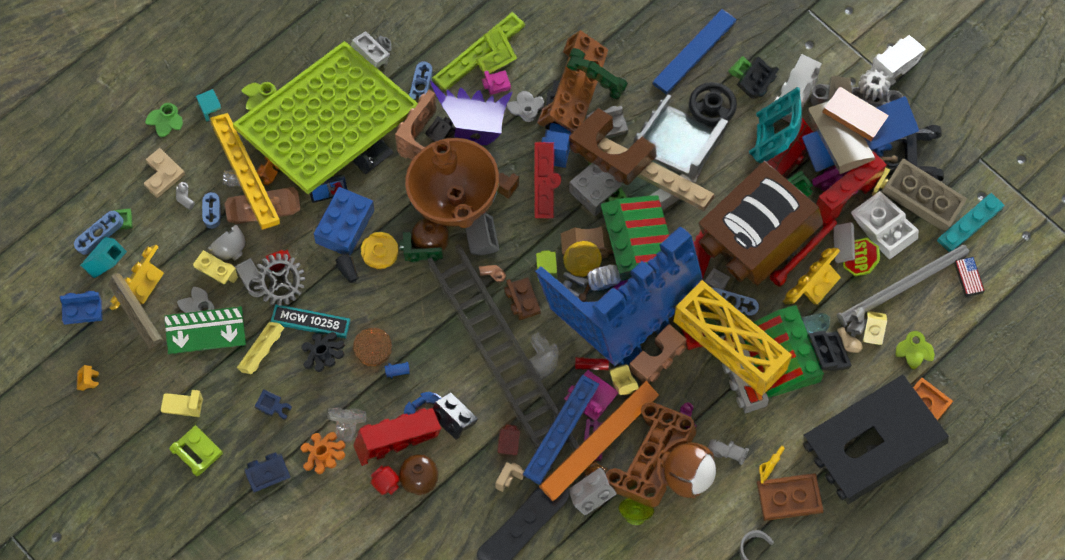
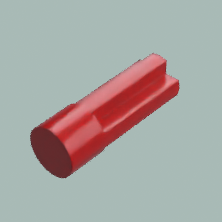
[575,357,609,370]

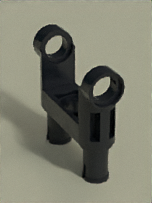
[887,125,944,182]

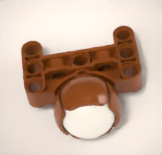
[606,402,716,507]

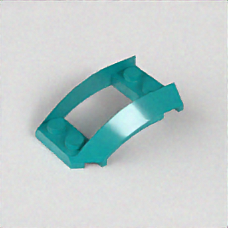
[749,87,802,163]

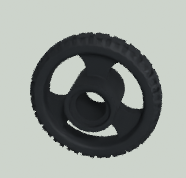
[689,82,737,126]

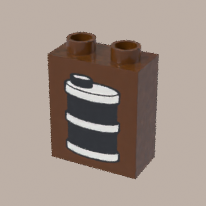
[698,161,823,286]

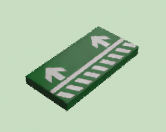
[164,306,246,354]

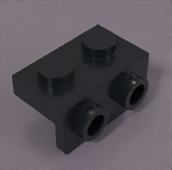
[737,56,779,99]
[433,393,478,440]

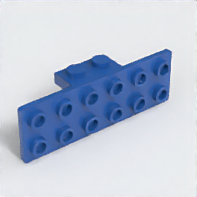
[802,96,919,172]

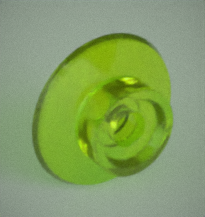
[618,499,654,525]

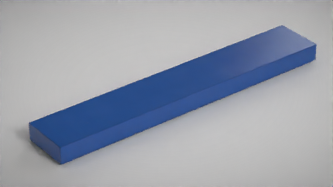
[653,9,736,95]
[523,374,600,485]

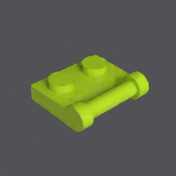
[169,425,223,476]

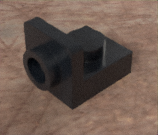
[425,116,456,142]

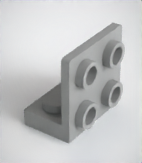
[569,163,622,216]

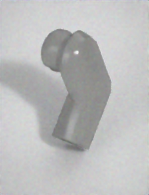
[176,182,195,210]

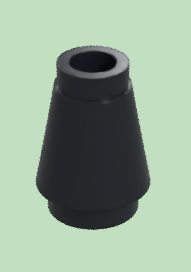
[335,253,359,283]

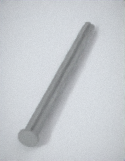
[837,245,969,327]

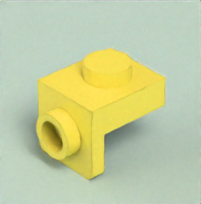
[610,364,639,395]

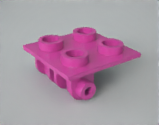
[564,370,618,421]

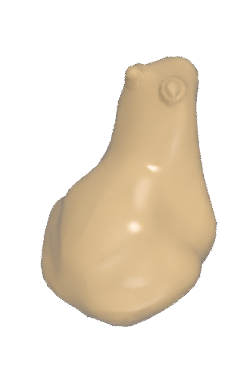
[837,327,863,353]

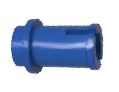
[385,362,410,379]

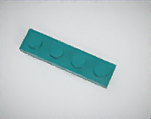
[937,193,1005,252]

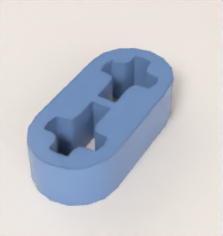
[202,192,221,229]

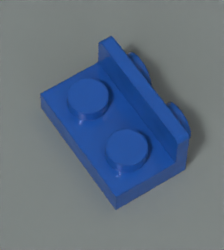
[60,291,103,325]

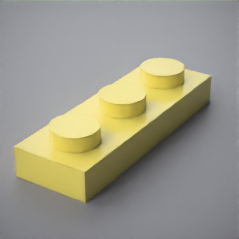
[237,322,284,374]

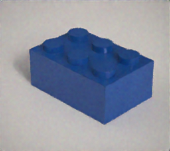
[314,187,374,256]

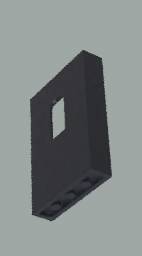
[802,374,949,504]

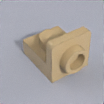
[496,462,524,492]

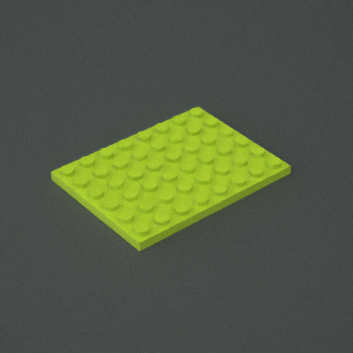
[233,41,418,194]

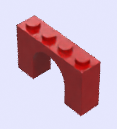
[816,151,887,226]

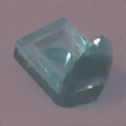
[802,313,831,333]

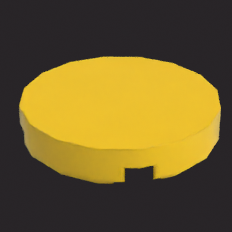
[361,232,399,269]
[563,241,602,277]

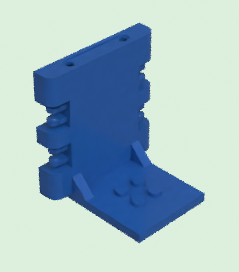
[535,227,703,366]

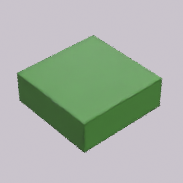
[112,209,133,230]

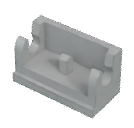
[351,31,390,70]

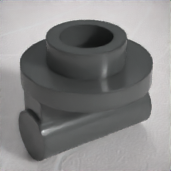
[375,36,392,52]

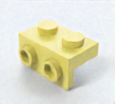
[193,250,238,284]

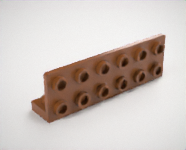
[537,30,608,133]

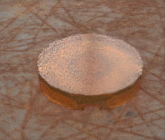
[353,328,392,366]

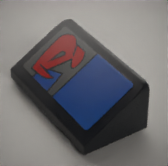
[310,174,348,203]

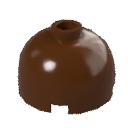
[411,218,449,251]
[399,454,439,495]

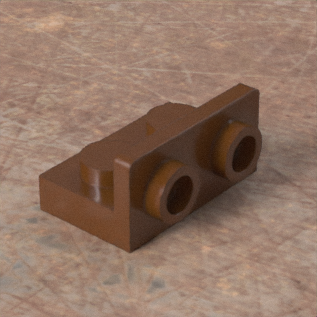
[504,278,541,321]

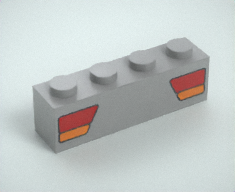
[720,334,769,413]

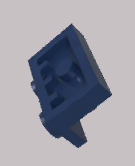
[244,452,290,493]

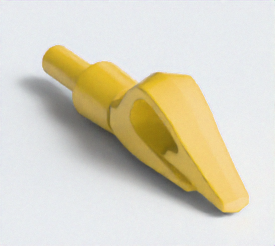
[759,446,785,484]

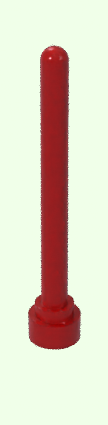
[770,219,837,287]

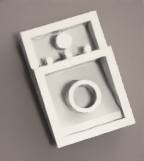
[851,191,918,259]

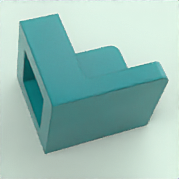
[196,89,221,122]

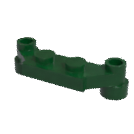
[566,48,628,100]

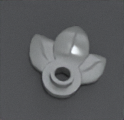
[507,91,544,122]
[177,287,215,313]

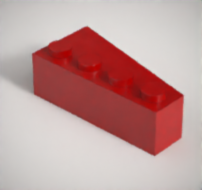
[353,408,441,466]

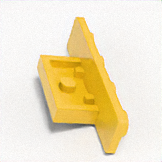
[109,245,164,310]
[783,248,841,305]

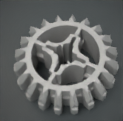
[253,253,305,306]

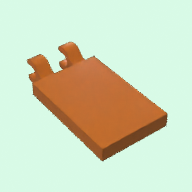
[913,378,953,421]

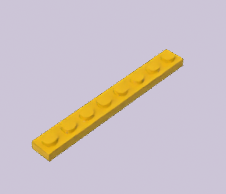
[210,113,280,230]

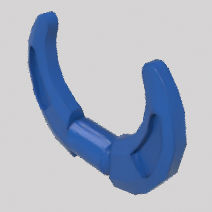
[404,392,441,415]

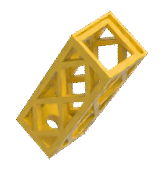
[674,280,792,396]

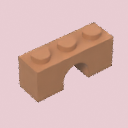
[629,324,686,383]

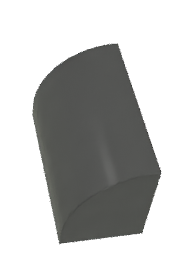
[466,213,500,255]

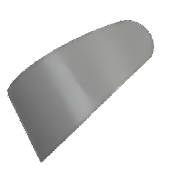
[739,530,774,560]

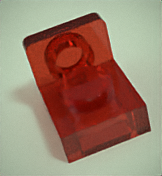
[497,424,521,455]

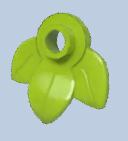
[242,82,277,111]
[896,331,934,370]

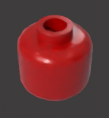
[370,465,400,495]

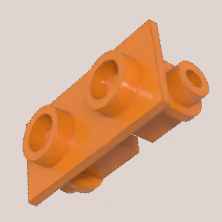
[257,157,279,185]

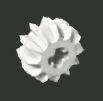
[858,68,891,101]
[587,265,621,291]

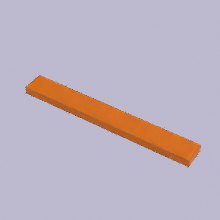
[539,381,659,501]

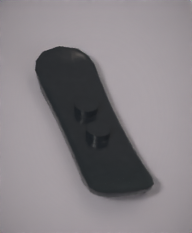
[477,478,569,560]

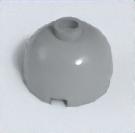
[207,225,246,261]

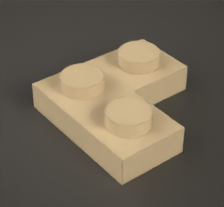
[144,148,185,198]

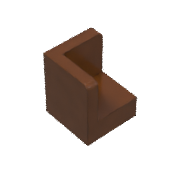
[497,173,519,199]

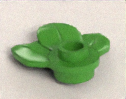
[145,103,183,137]

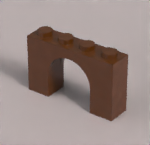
[569,108,657,186]

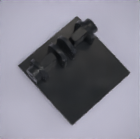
[352,139,394,175]

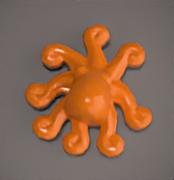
[301,432,345,474]

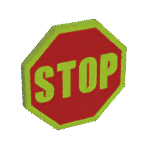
[843,238,880,277]

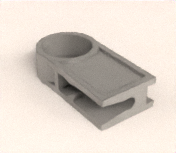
[235,258,267,297]

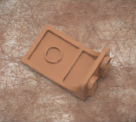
[395,90,437,160]

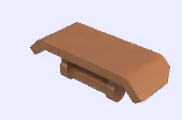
[225,187,300,224]

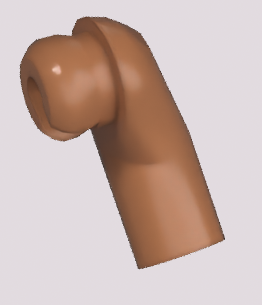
[479,265,506,282]

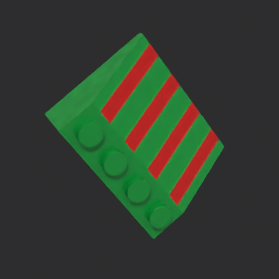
[601,195,669,281]
[743,305,824,398]

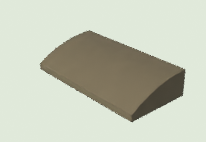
[808,102,875,174]
[881,159,967,232]
[108,274,163,350]

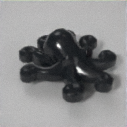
[301,332,345,373]

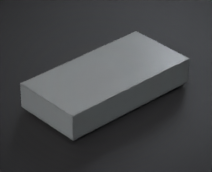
[834,222,855,263]

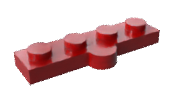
[535,142,562,218]

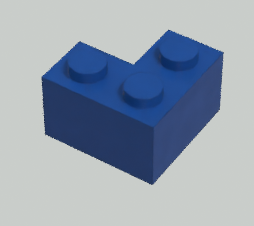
[542,123,572,168]

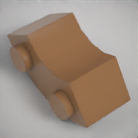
[561,227,614,259]

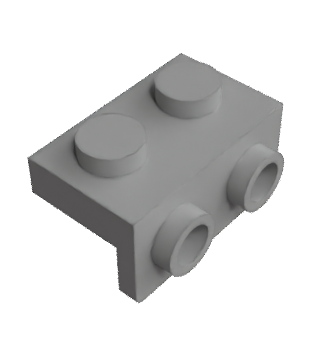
[569,468,616,515]

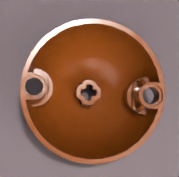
[405,138,499,228]

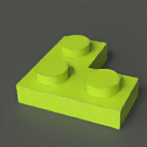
[476,26,517,74]

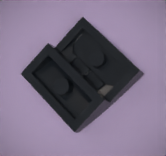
[807,330,852,371]

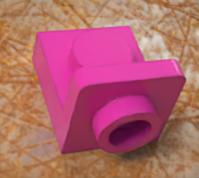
[482,71,511,95]

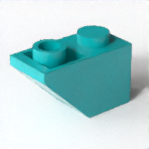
[80,237,127,278]

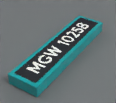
[271,304,351,339]

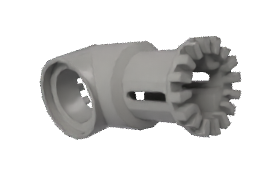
[708,439,749,465]

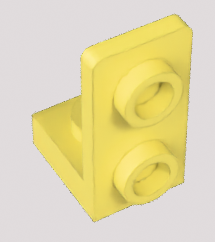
[161,390,203,417]

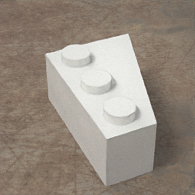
[870,35,926,86]
[775,54,822,122]

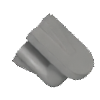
[562,272,588,298]
[847,307,867,337]

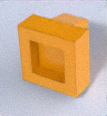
[77,365,99,391]

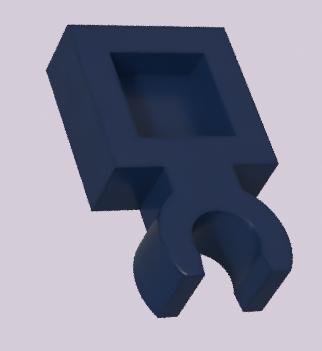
[254,389,292,420]

